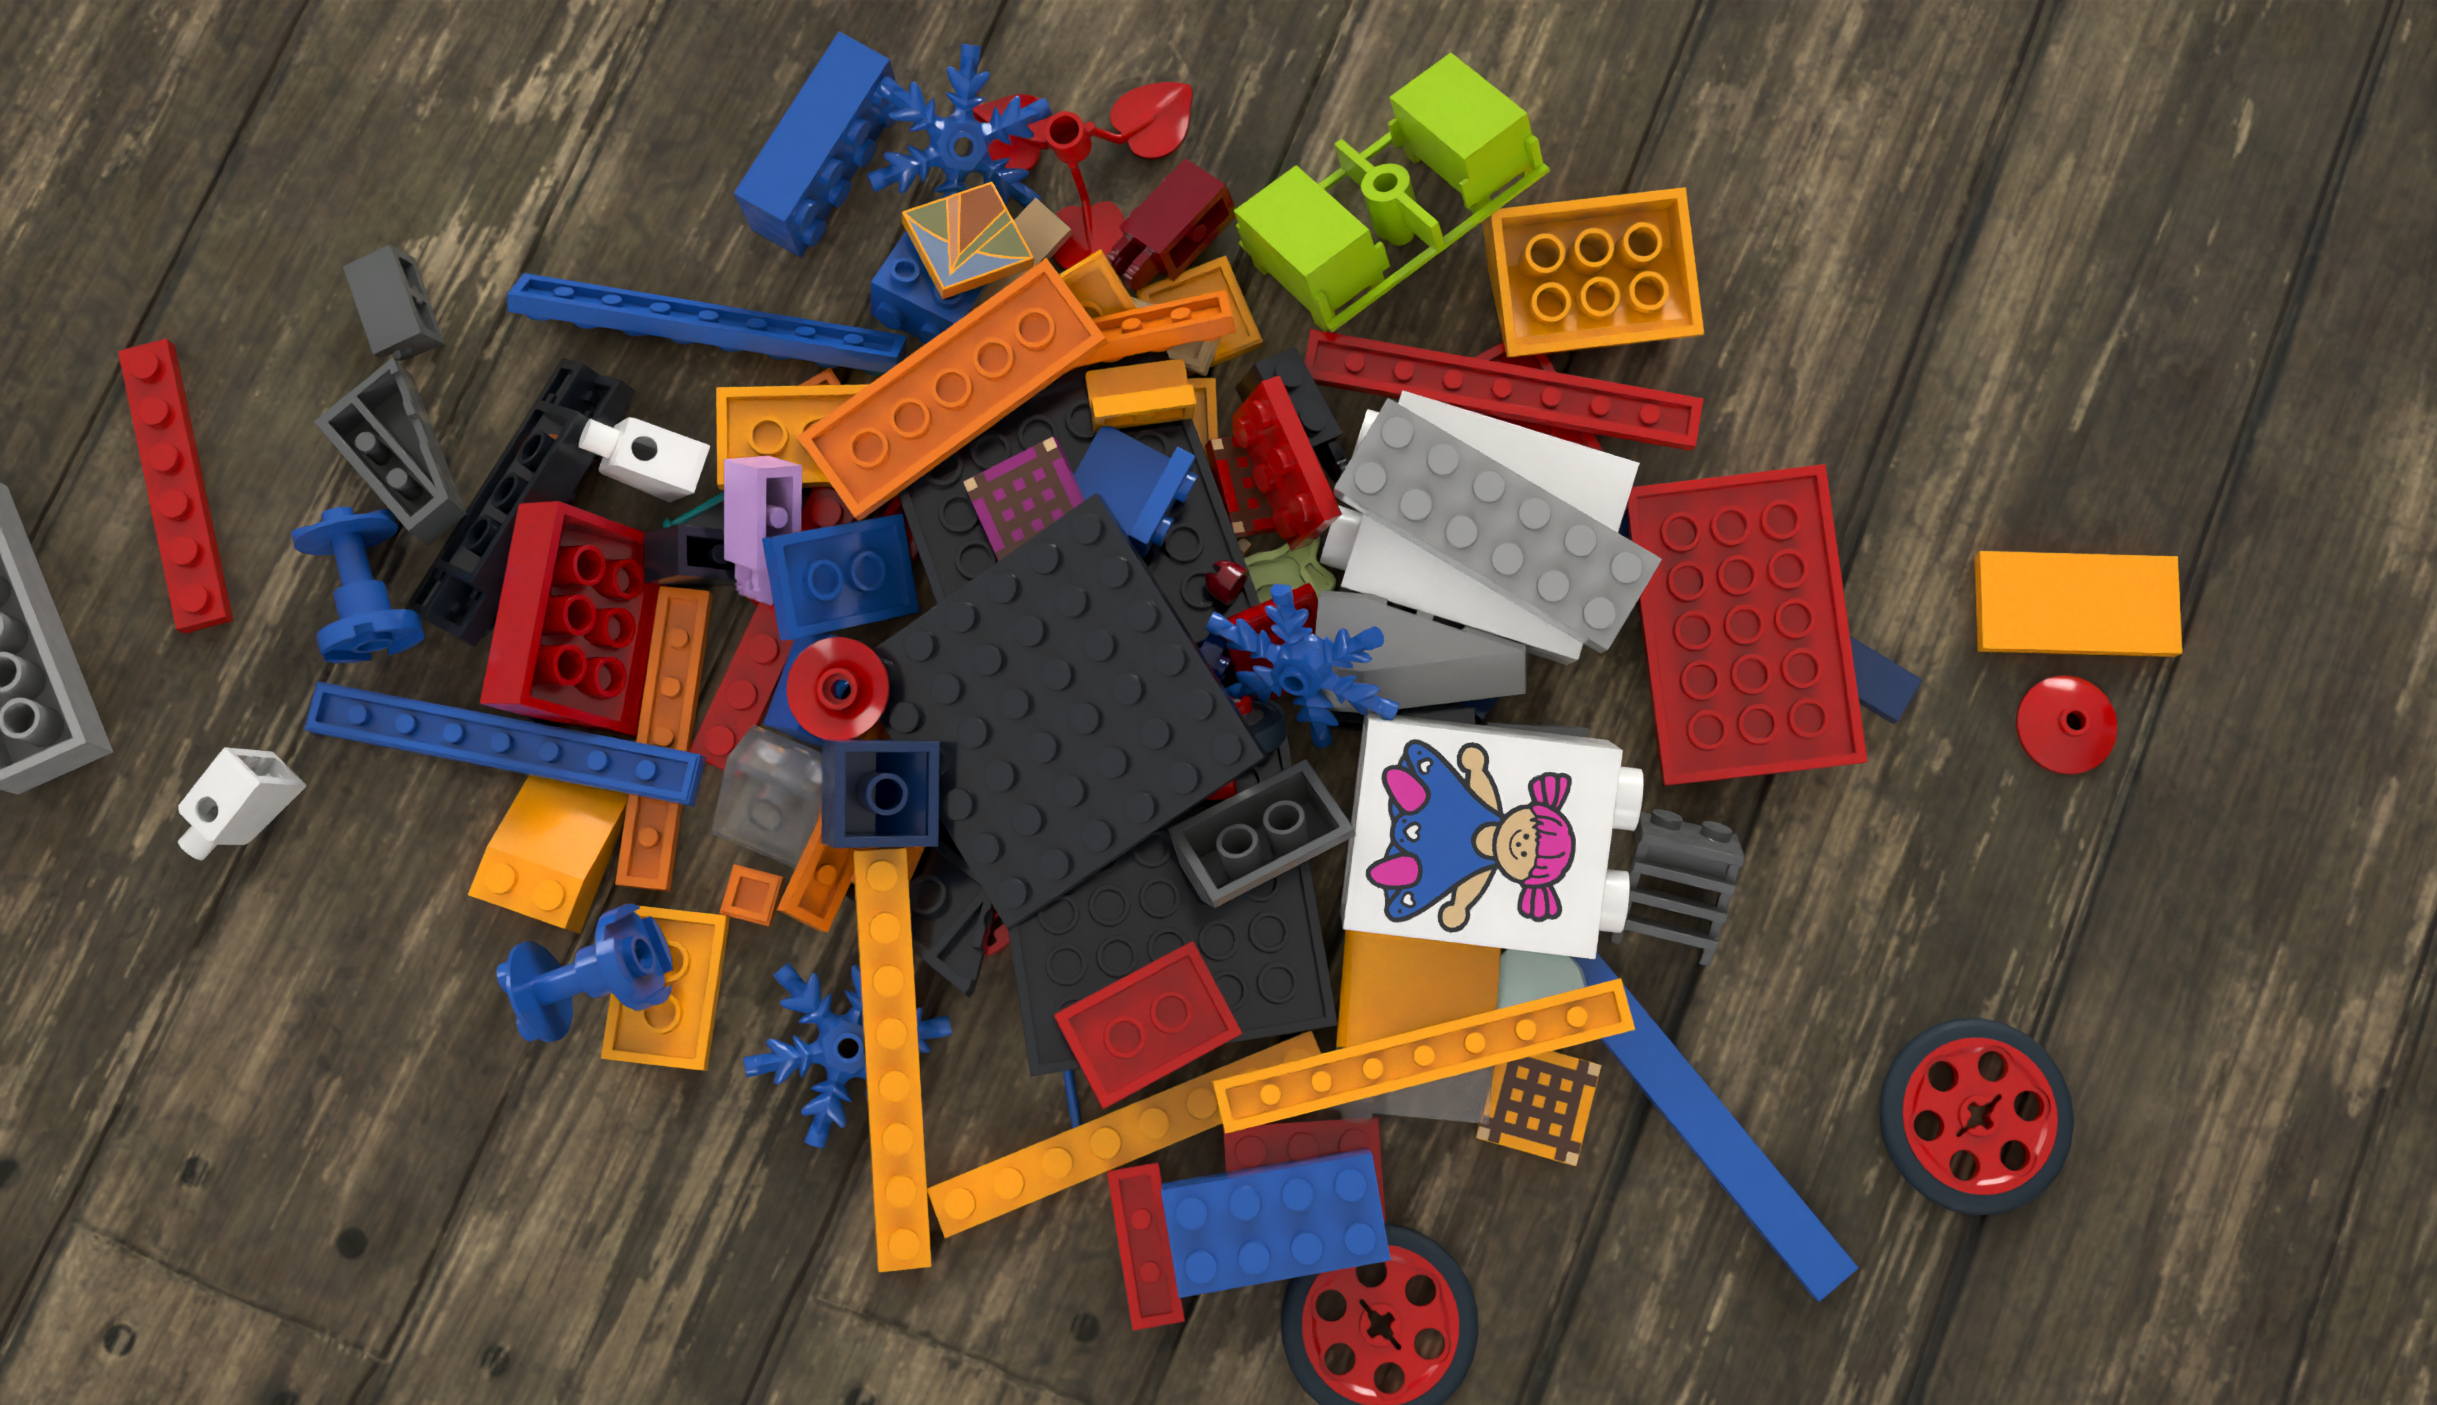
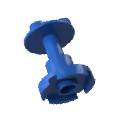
[291,507,424,663]
[496,904,673,1042]

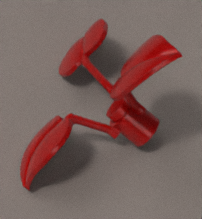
[973,82,1193,270]

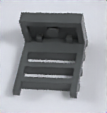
[1610,809,1745,966]

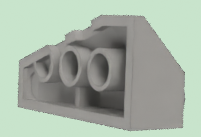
[1315,591,1527,713]

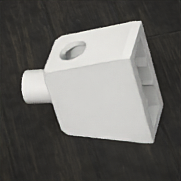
[579,417,710,503]
[178,747,307,860]

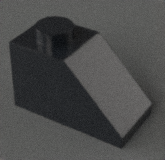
[644,524,737,587]

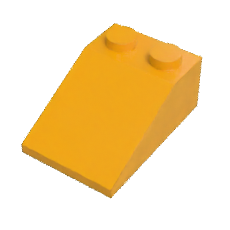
[468,775,628,934]

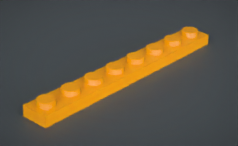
[853,847,931,1272]
[1213,978,1635,1134]
[927,1030,1321,1238]

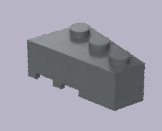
[314,357,466,546]

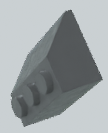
[1168,759,1356,908]

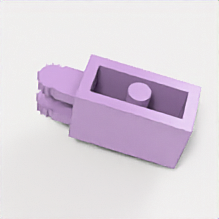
[724,456,802,606]

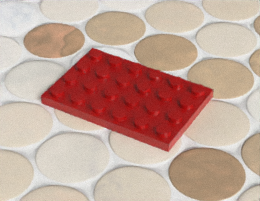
[1625,464,1868,787]

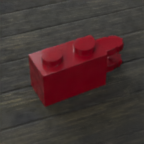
[1106,158,1237,292]

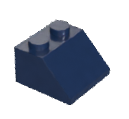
[821,739,940,848]

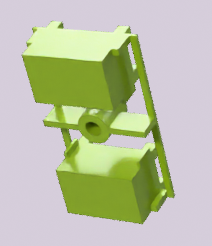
[1234,52,1550,332]

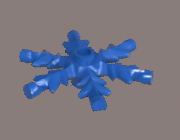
[866,44,1052,208]
[1205,584,1400,748]
[744,962,952,1148]

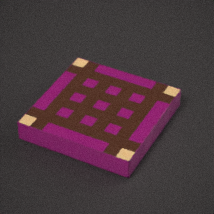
[963,436,1085,561]

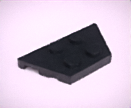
[845,838,996,998]

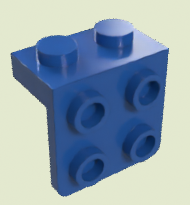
[871,231,989,345]
[1074,426,1198,559]

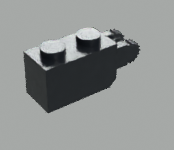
[1235,347,1348,483]

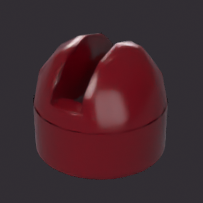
[1205,560,1249,605]

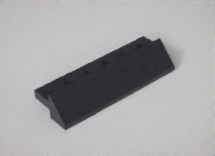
[405,358,636,647]

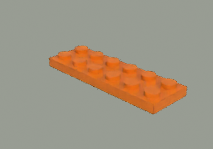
[797,258,1107,521]

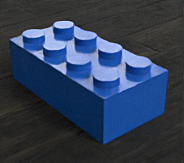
[734,31,897,258]
[1161,1147,1391,1298]

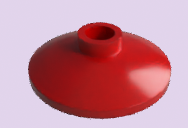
[786,637,890,740]
[2016,675,2117,775]

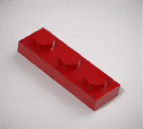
[1107,1162,1185,1331]

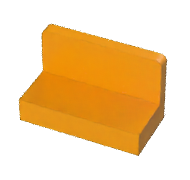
[1085,359,1196,432]

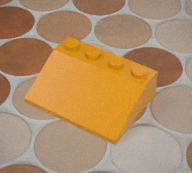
[1482,187,1704,358]

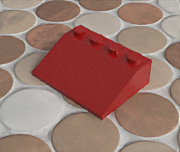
[480,501,668,737]

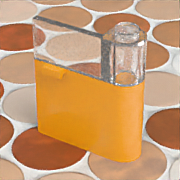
[1331,930,1501,1124]

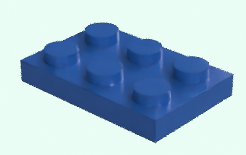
[762,513,920,640]

